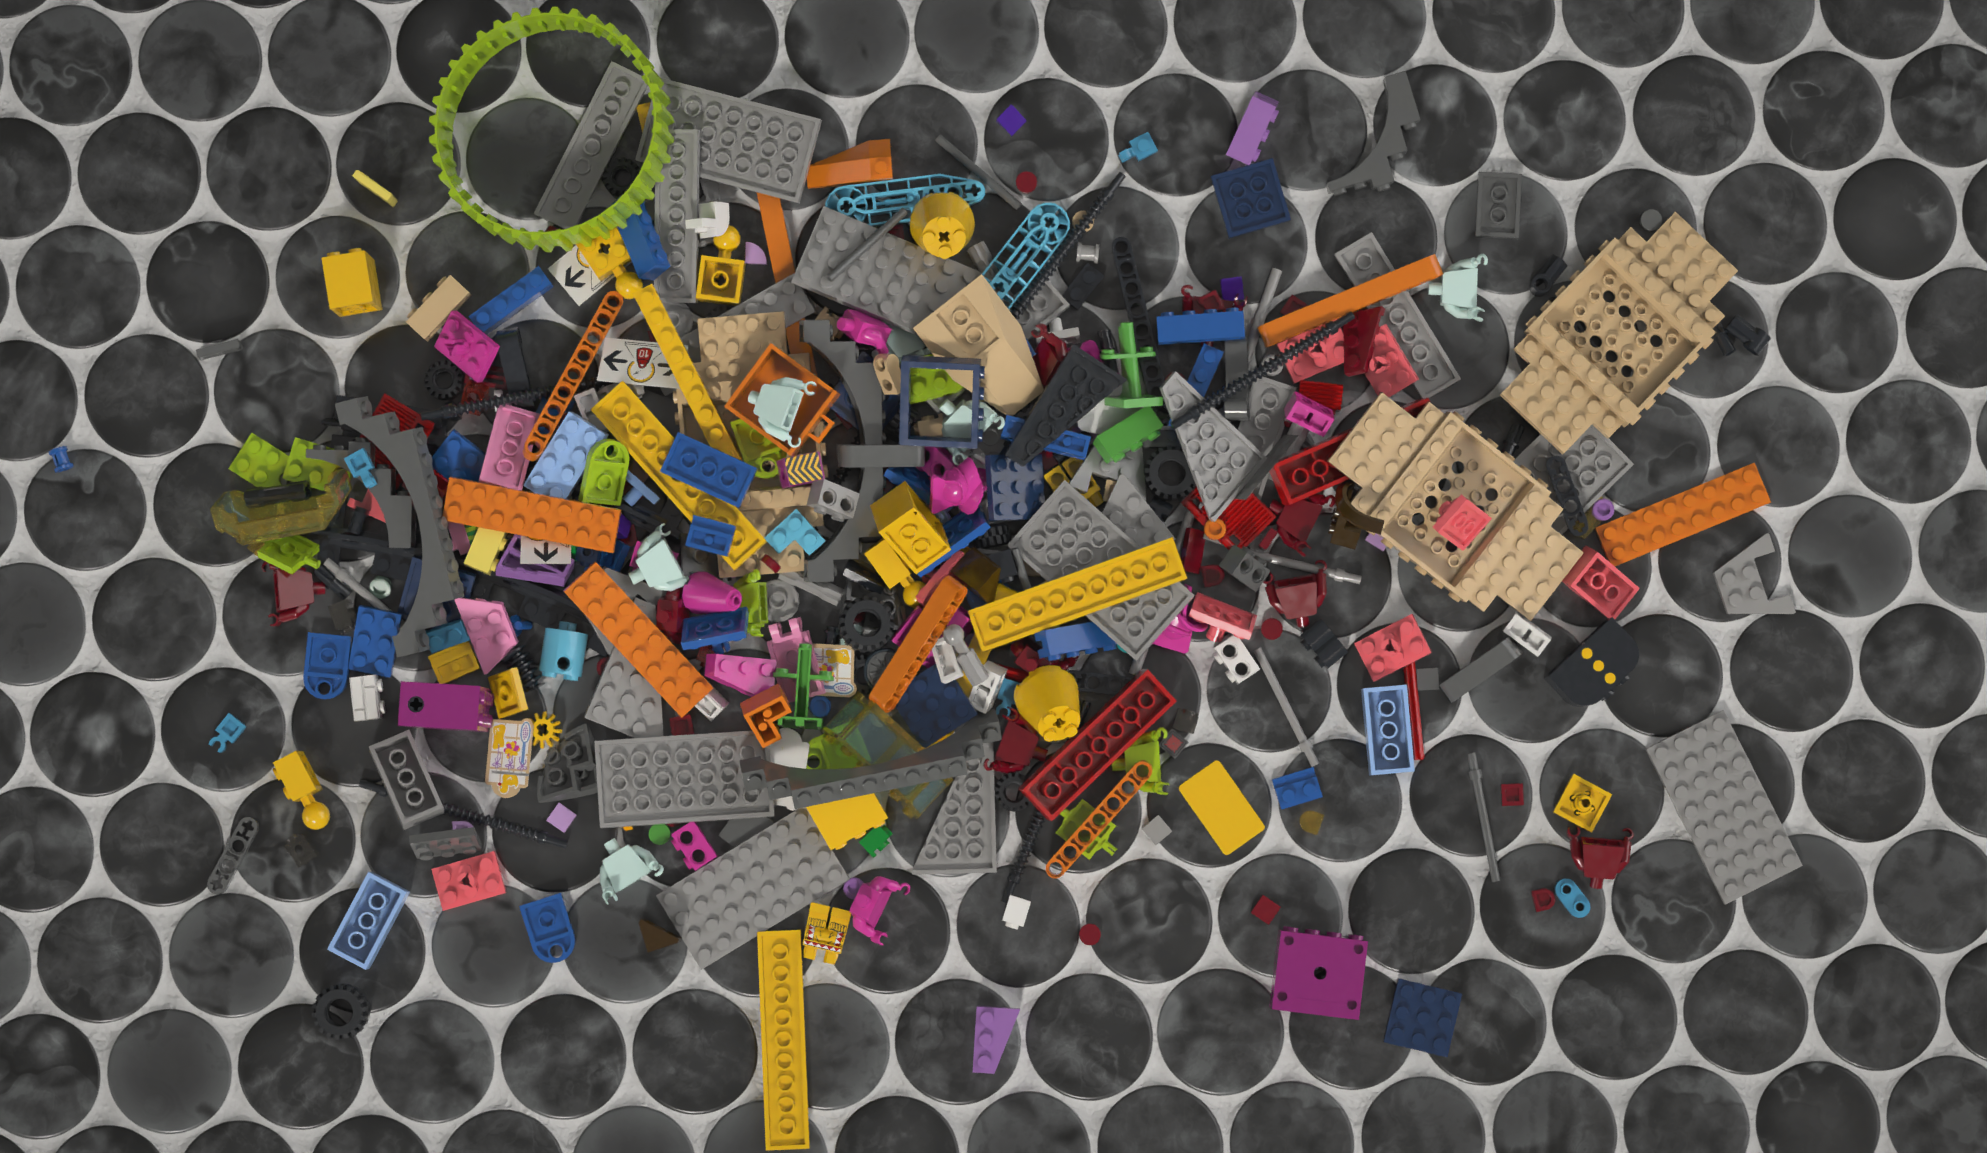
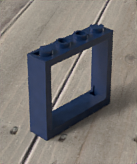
[899,355,985,449]

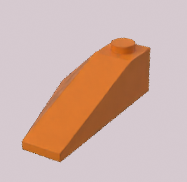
[807,139,893,189]

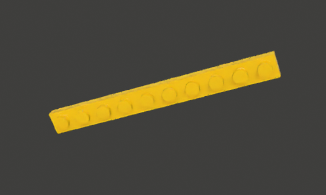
[633,284,742,461]

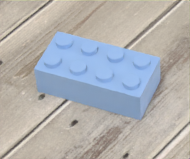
[523,412,609,499]
[1361,685,1415,775]
[327,872,410,970]

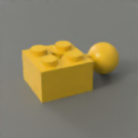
[696,225,746,306]
[576,227,643,299]
[864,538,926,608]
[273,751,330,830]

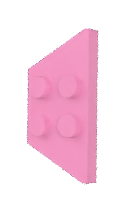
[454,597,519,675]

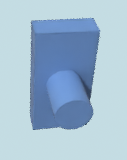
[622,470,660,507]

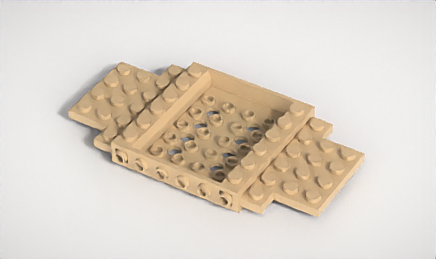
[1500,212,1738,455]
[673,311,828,578]
[1328,392,1584,621]

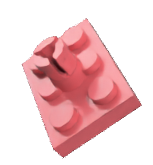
[1277,319,1344,384]
[1364,324,1419,398]
[1432,494,1492,551]
[916,550,964,609]
[1189,592,1257,642]
[1354,614,1432,682]
[431,851,507,911]

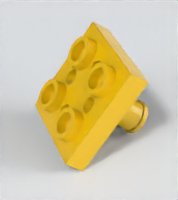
[1553,774,1612,833]

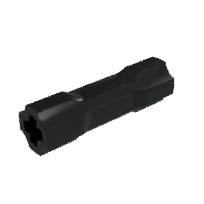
[244,480,312,508]

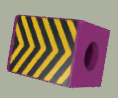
[776,451,825,489]

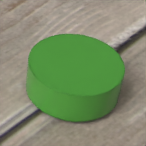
[649,824,671,845]

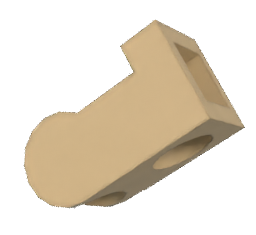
[873,354,901,395]

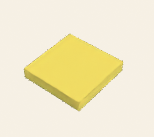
[352,170,398,207]

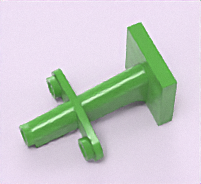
[1099,322,1163,408]
[773,644,834,730]

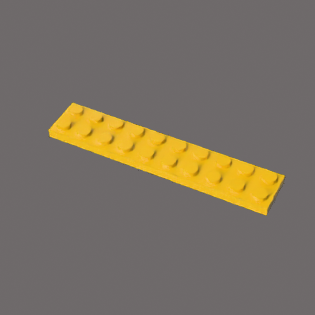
[590,380,767,570]
[968,537,1188,652]
[757,930,810,1151]

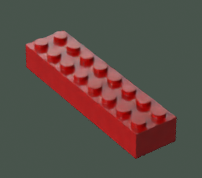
[1269,398,1430,505]
[1018,669,1176,821]

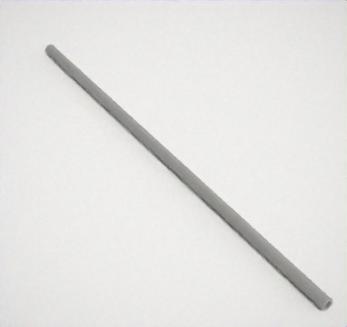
[1129,268,1282,676]

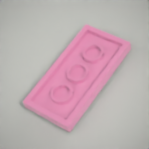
[478,404,540,490]

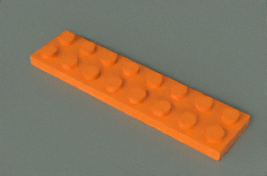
[1594,463,1771,566]
[442,477,621,553]
[563,561,713,717]

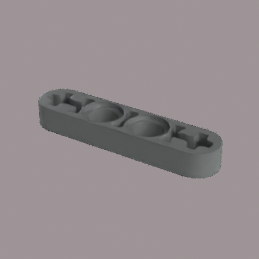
[207,817,259,894]

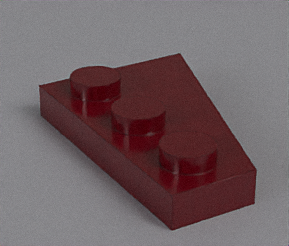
[1343,306,1385,377]

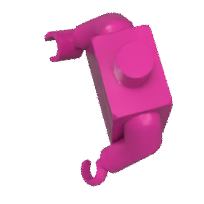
[837,309,892,354]
[849,876,910,945]

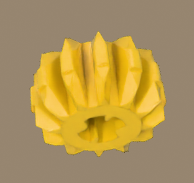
[529,712,562,749]

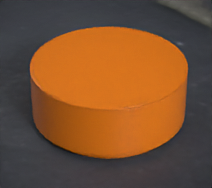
[1204,518,1226,540]

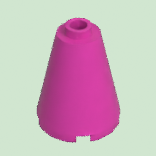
[682,571,742,614]

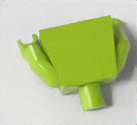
[733,569,768,637]
[1112,727,1169,795]

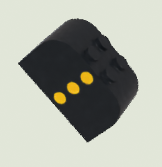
[1544,617,1639,707]

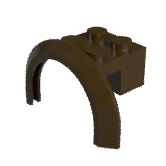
[1328,479,1384,550]

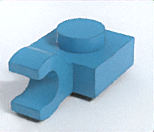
[1118,132,1158,163]
[344,448,377,488]

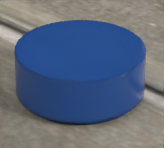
[809,696,831,717]

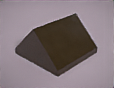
[951,547,1001,604]
[638,918,682,952]

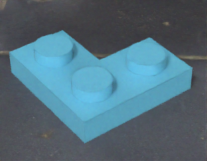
[764,509,826,556]

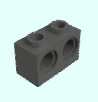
[1219,545,1271,592]

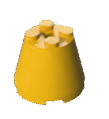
[910,192,975,259]
[1013,665,1080,742]

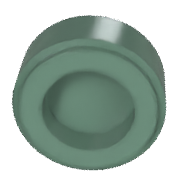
[369,576,392,599]

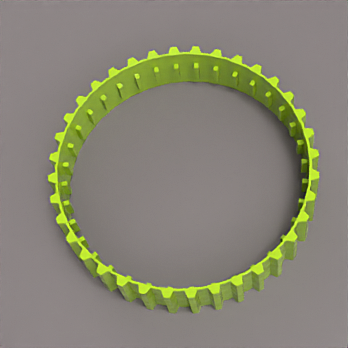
[429,7,674,252]

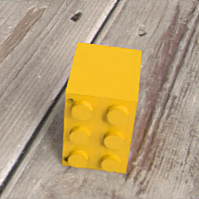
[322,248,382,317]
[870,481,951,574]
[806,765,888,850]

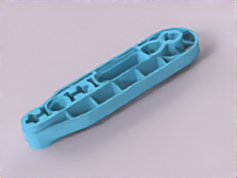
[825,174,985,227]
[982,203,1070,310]

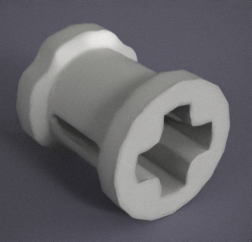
[1076,242,1100,264]

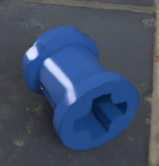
[48,446,74,473]

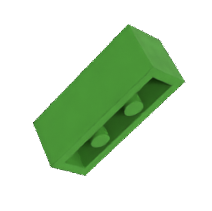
[1093,407,1164,464]

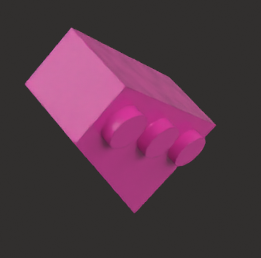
[705,654,777,697]

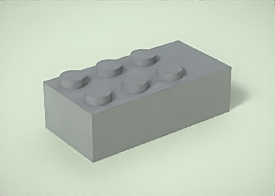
[369,730,444,830]

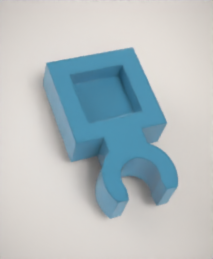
[996,678,1021,716]
[209,713,247,753]

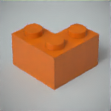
[740,683,792,748]

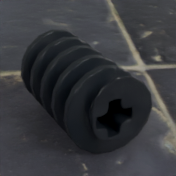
[503,645,545,693]

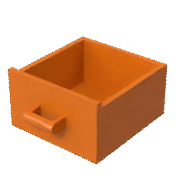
[724,343,841,456]

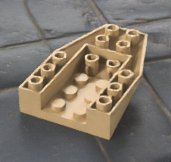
[913,274,1044,416]

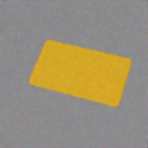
[1179,760,1265,855]

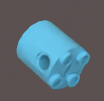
[539,621,588,681]

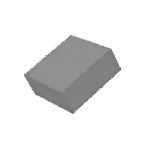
[1142,815,1172,845]

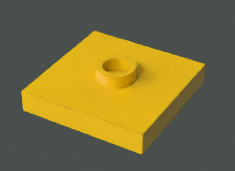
[488,667,528,719]

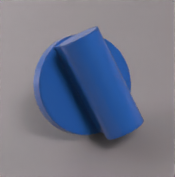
[510,615,533,637]

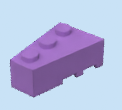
[1226,91,1279,165]
[496,534,575,586]
[973,1006,1020,1074]

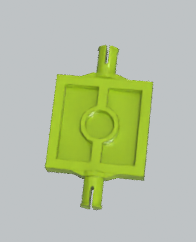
[256,528,321,574]
[1056,799,1117,860]

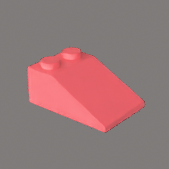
[1562,545,1640,619]

